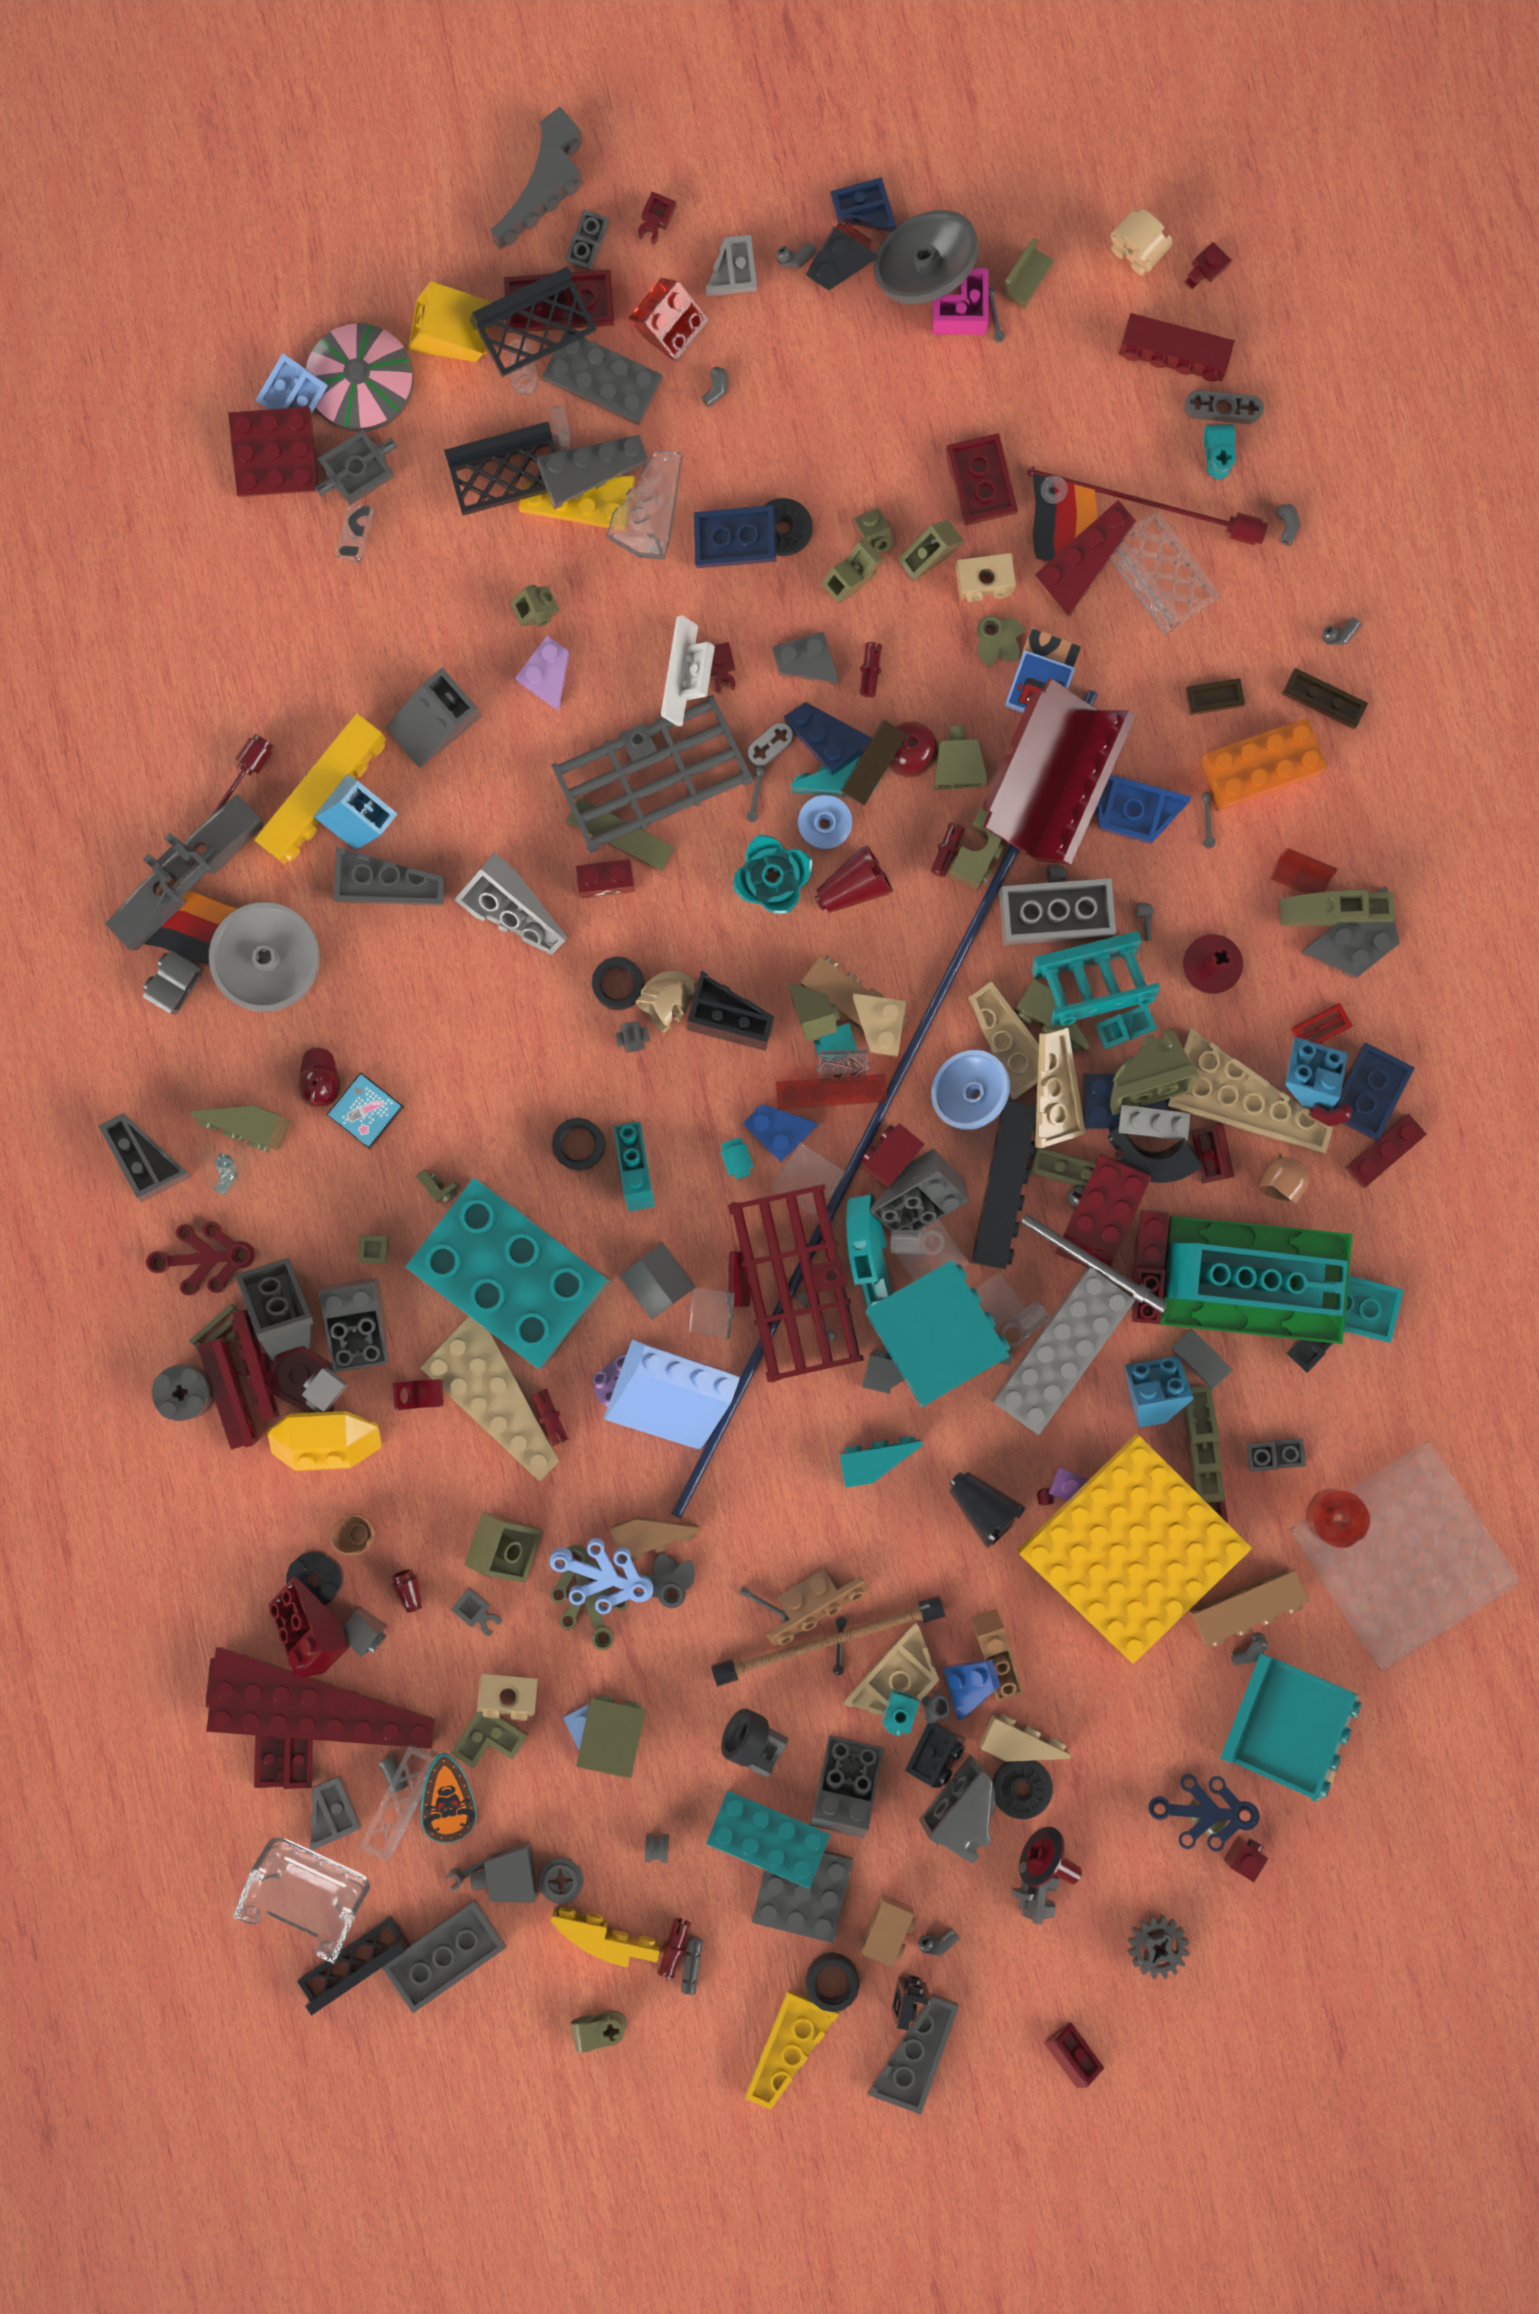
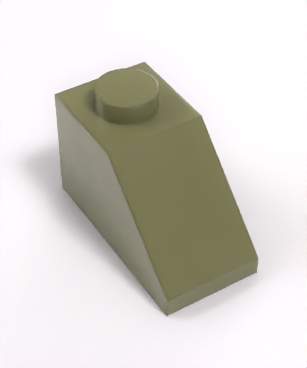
[898,520,964,581]
[788,983,840,1041]

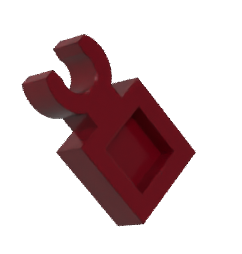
[638,191,677,245]
[710,642,736,694]

